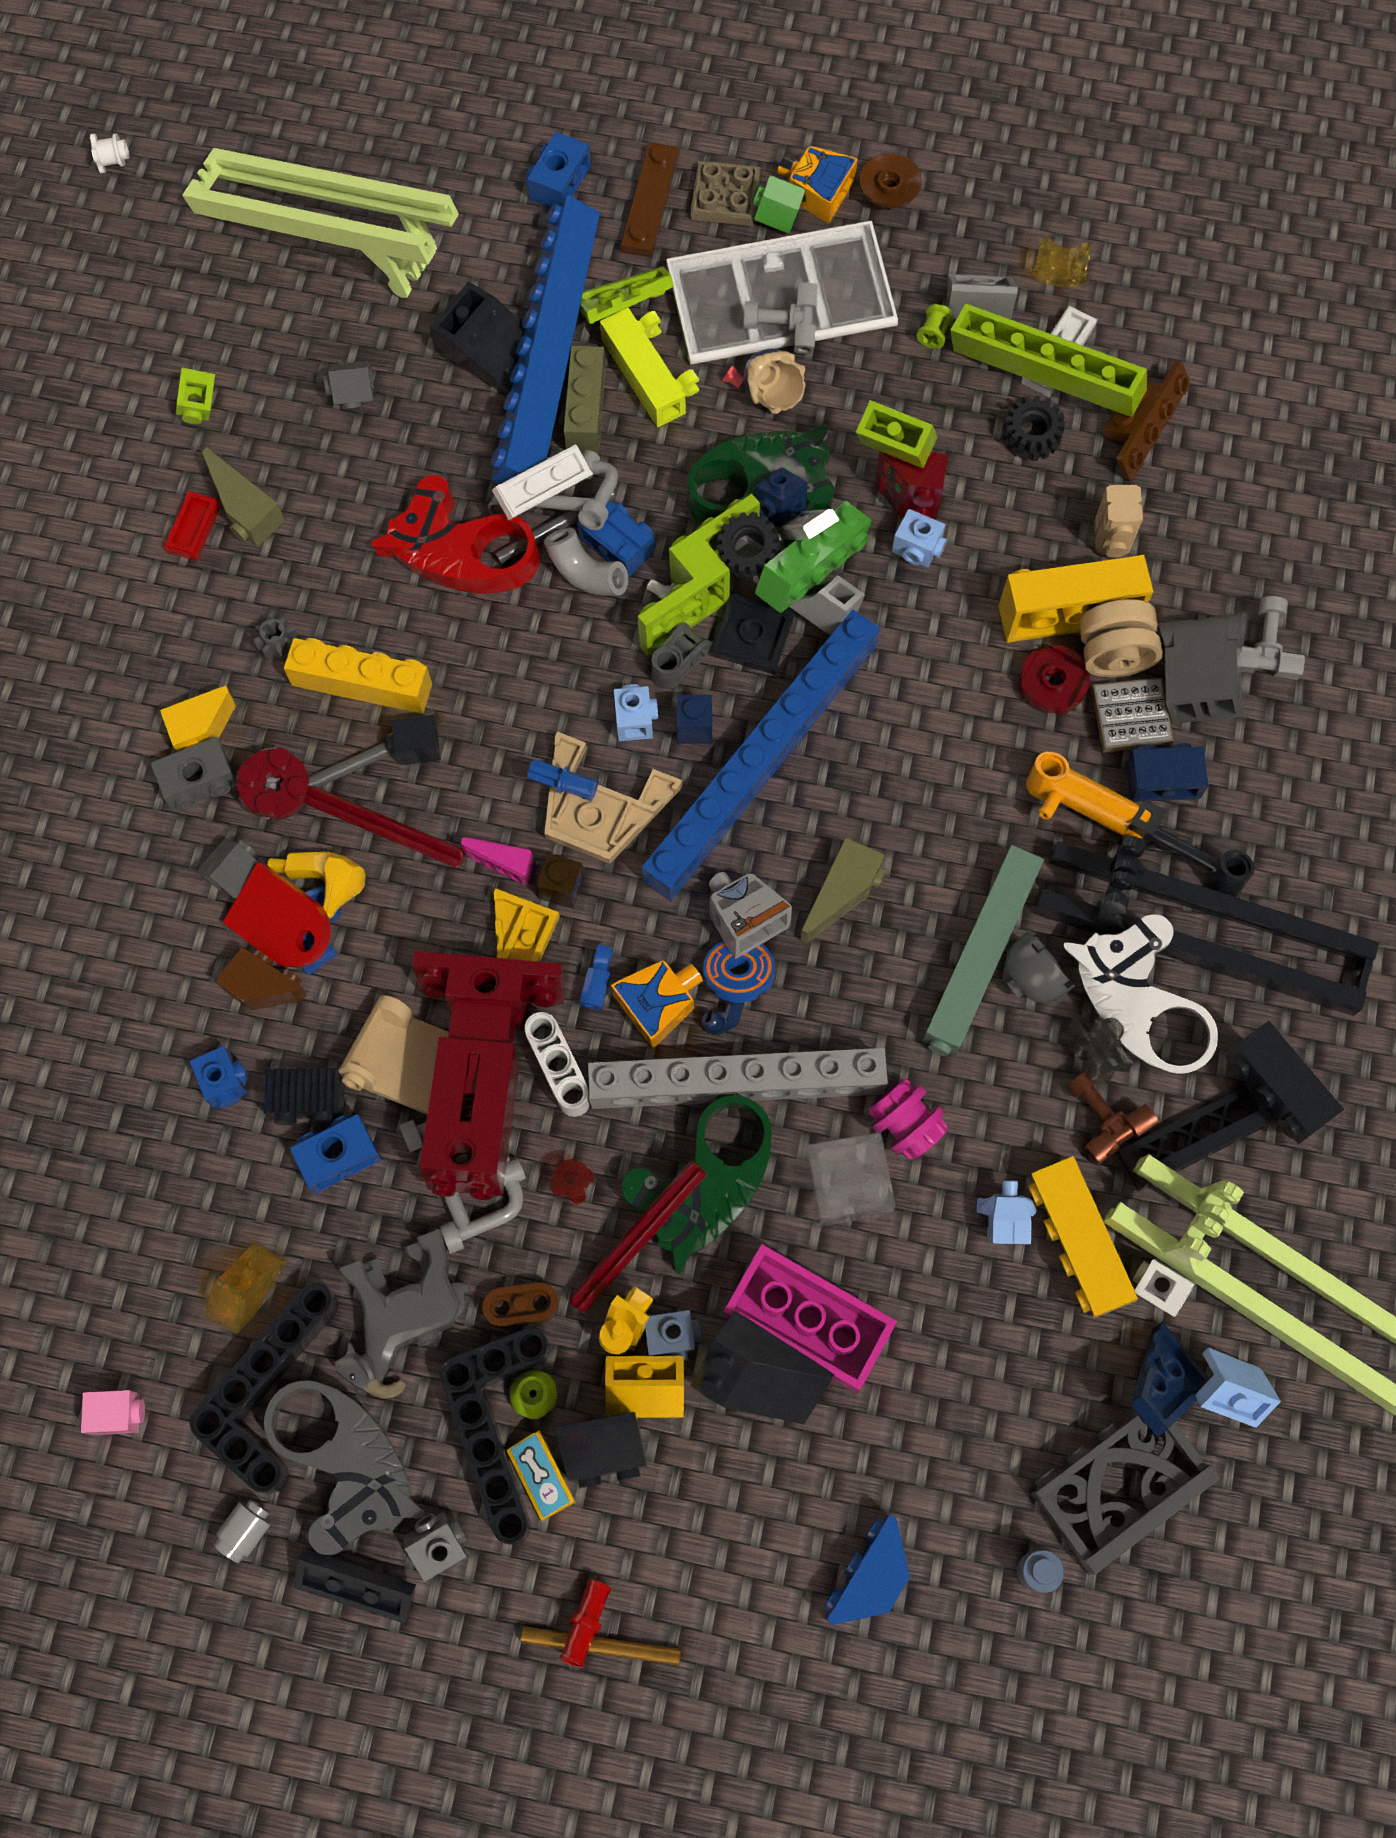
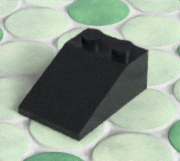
[690,1310,835,1424]
[555,1412,647,1488]

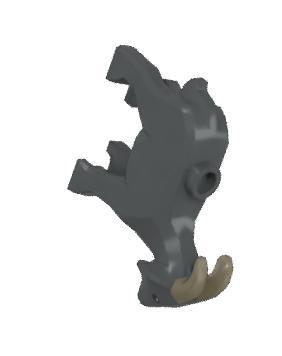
[335,1229,470,1399]

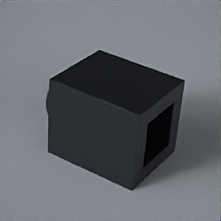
[387,714,441,765]

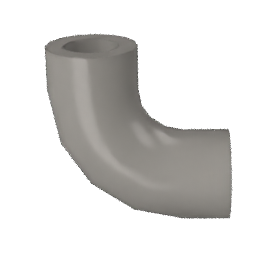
[544,528,628,596]

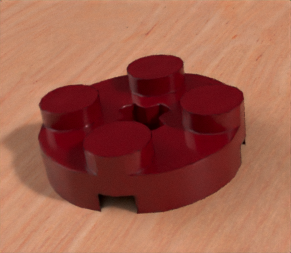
[1019,645,1090,715]
[237,748,309,820]

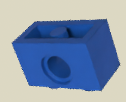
[526,131,591,208]
[290,1114,382,1194]

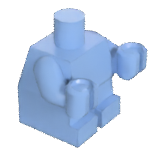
[977,1180,1037,1244]

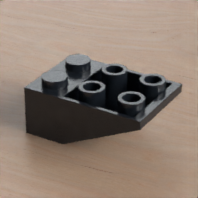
[429,281,526,395]

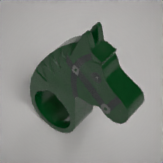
[687,425,834,524]
[622,1096,772,1274]

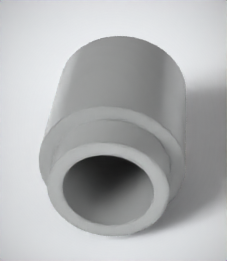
[213,1499,271,1563]

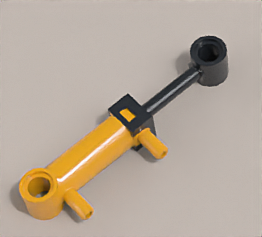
[1026,752,1255,897]

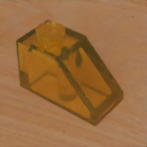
[205,1243,286,1334]

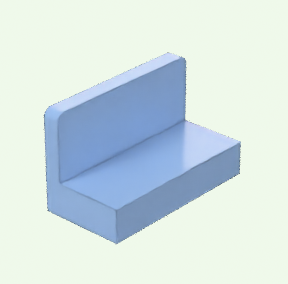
[1195,1348,1281,1428]

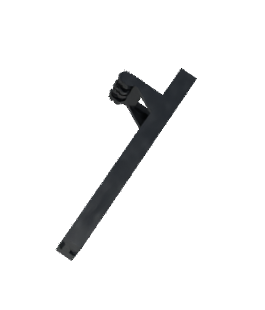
[1034,835,1379,1016]

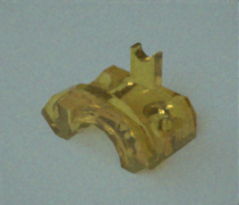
[1031,237,1092,287]

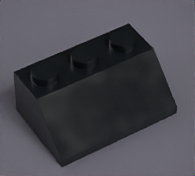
[1225,1021,1344,1145]

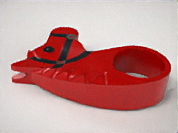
[371,475,540,594]

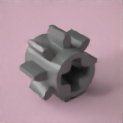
[253,616,298,660]

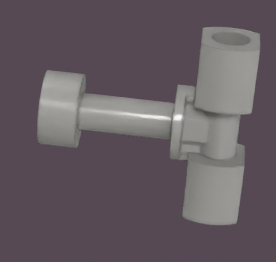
[743,282,818,354]
[1240,596,1305,680]

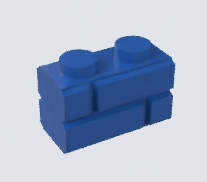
[577,501,655,577]

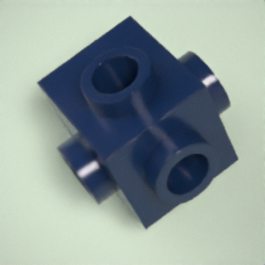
[754,467,808,527]

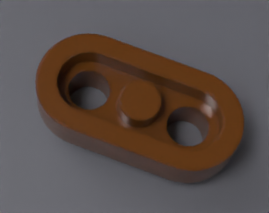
[482,1283,560,1328]

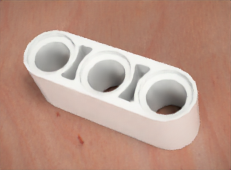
[525,1012,590,1117]

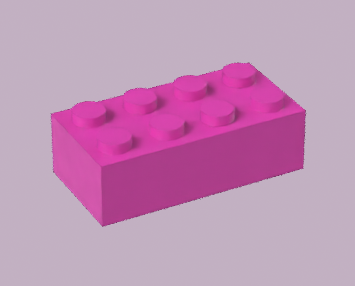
[723,1244,897,1394]

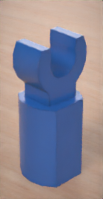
[579,944,613,1011]

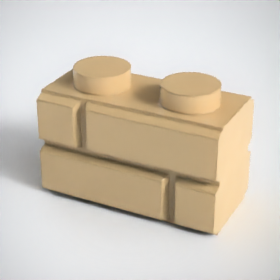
[1094,485,1143,558]

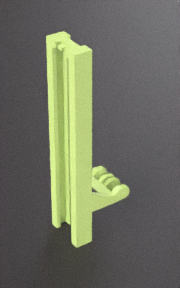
[182,148,459,298]
[1103,1155,1396,1416]

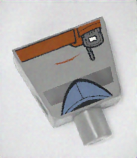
[709,872,792,959]

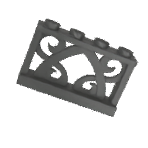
[1031,1407,1220,1575]

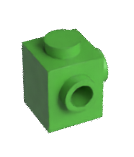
[753,175,805,234]

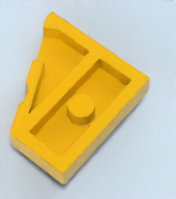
[493,889,560,962]

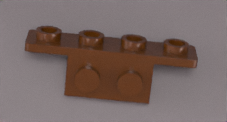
[1103,361,1190,481]

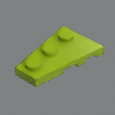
[579,267,674,324]

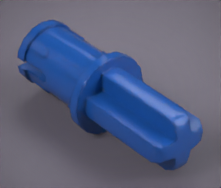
[527,760,599,801]

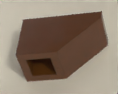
[215,947,307,1010]

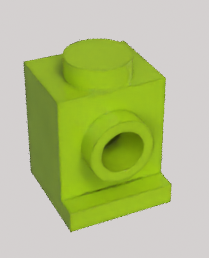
[175,368,215,424]

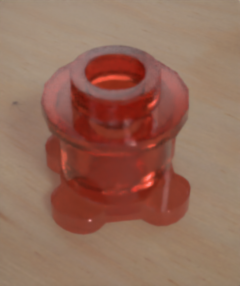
[551,1159,594,1204]

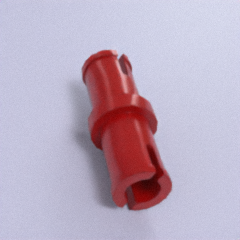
[559,1579,612,1668]

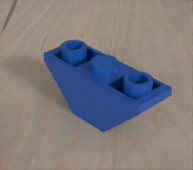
[823,1514,910,1625]

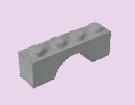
[735,533,865,636]

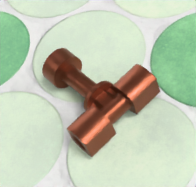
[1066,1069,1159,1166]

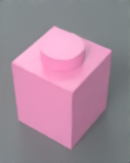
[81,1390,145,1435]

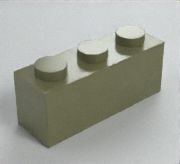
[564,346,606,454]

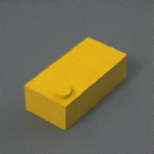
[998,555,1154,643]

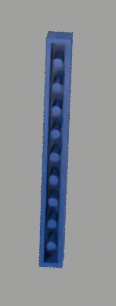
[491,195,600,484]
[642,609,880,902]

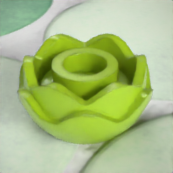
[509,1369,557,1419]

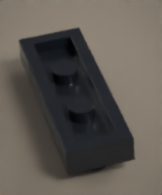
[294,1549,416,1624]

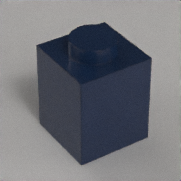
[677,695,712,744]

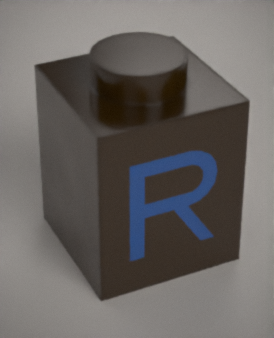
[537,853,585,909]

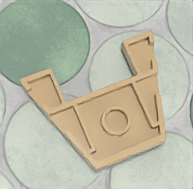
[544,732,682,864]

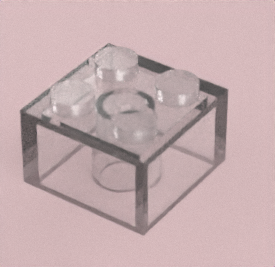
[805,1132,896,1227]

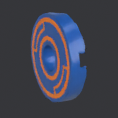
[703,941,775,1003]

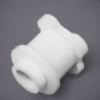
[90,134,129,173]

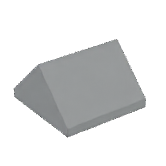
[947,274,1018,319]

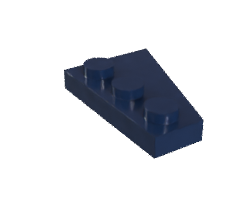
[1131,1321,1209,1437]

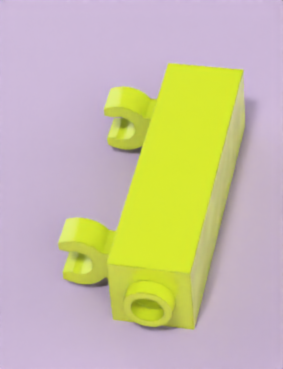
[600,308,699,428]

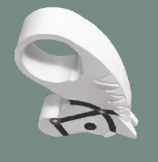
[1064,914,1218,1074]

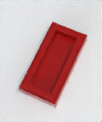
[163,491,222,561]

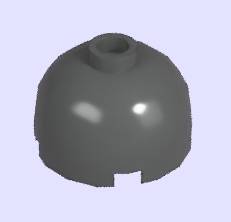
[1005,930,1075,1003]

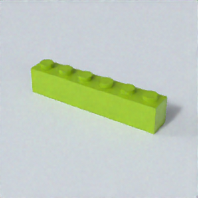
[950,303,1147,417]

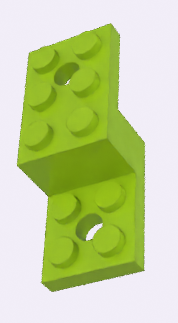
[637,494,760,657]

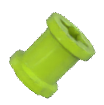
[917,304,954,349]

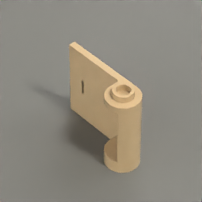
[339,995,449,1114]

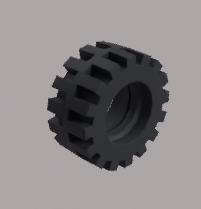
[717,512,781,580]

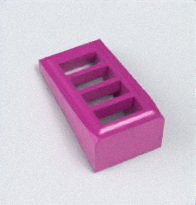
[461,837,535,886]

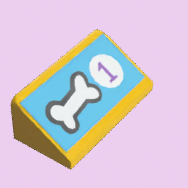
[506,1430,576,1522]

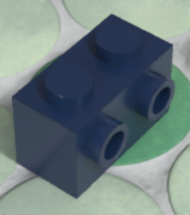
[1126,743,1209,802]

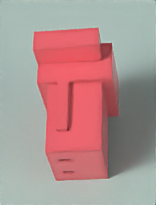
[722,366,744,388]

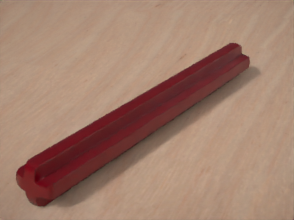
[305,786,466,868]
[569,1161,706,1312]

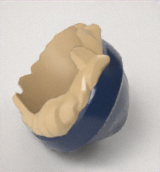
[744,349,805,414]

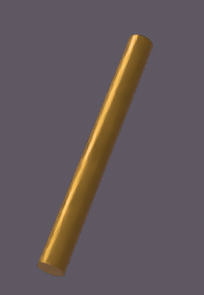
[521,1626,681,1666]

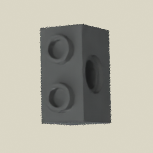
[151,737,238,811]

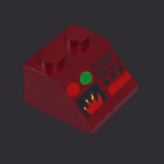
[874,451,948,520]

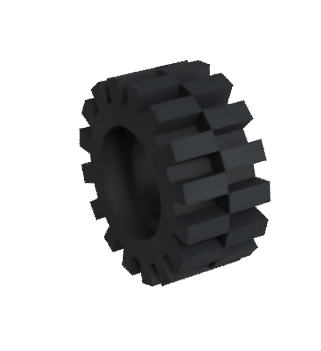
[1002,395,1065,461]

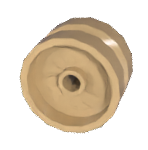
[1079,599,1162,677]

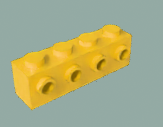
[284,638,432,714]
[1028,1156,1138,1318]

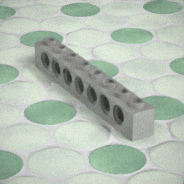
[588,1048,888,1109]

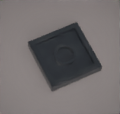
[710,593,795,675]

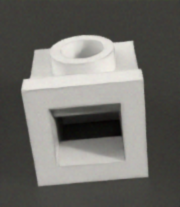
[1132,1258,1196,1317]

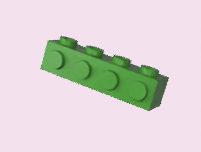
[755,501,872,613]

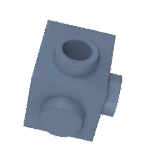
[645,1310,702,1361]

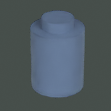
[1016,1551,1064,1593]

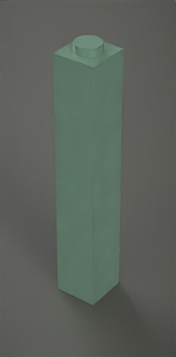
[923,845,1044,1057]

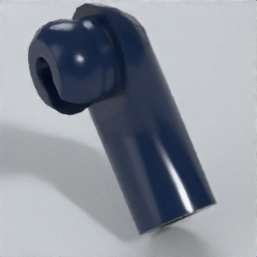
[701,1001,745,1035]

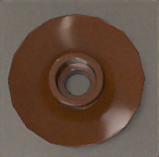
[859,153,922,208]

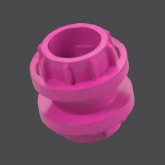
[869,1079,947,1159]

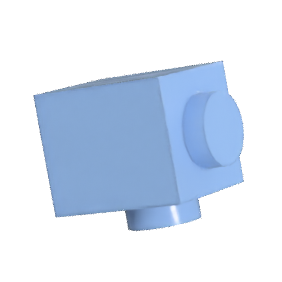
[892,509,947,568]
[614,684,658,741]

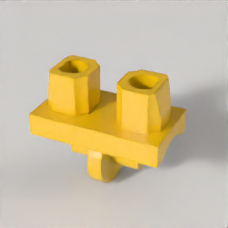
[599,1287,653,1354]

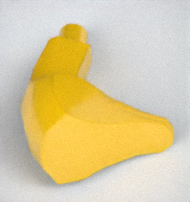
[267,852,366,919]

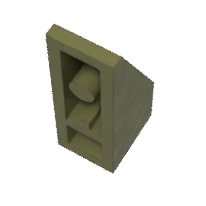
[202,447,285,548]
[800,838,887,944]

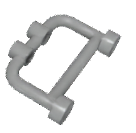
[487,448,619,530]
[399,1120,526,1254]

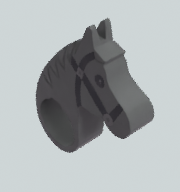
[264,1380,427,1555]

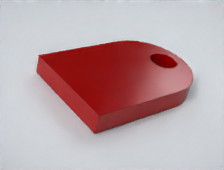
[222,862,331,968]

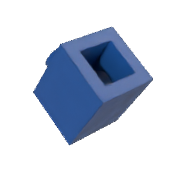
[190,1046,249,1108]

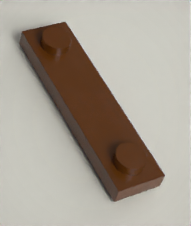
[621,142,680,257]

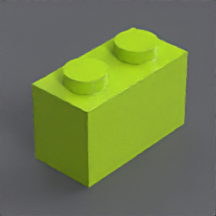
[856,400,938,468]

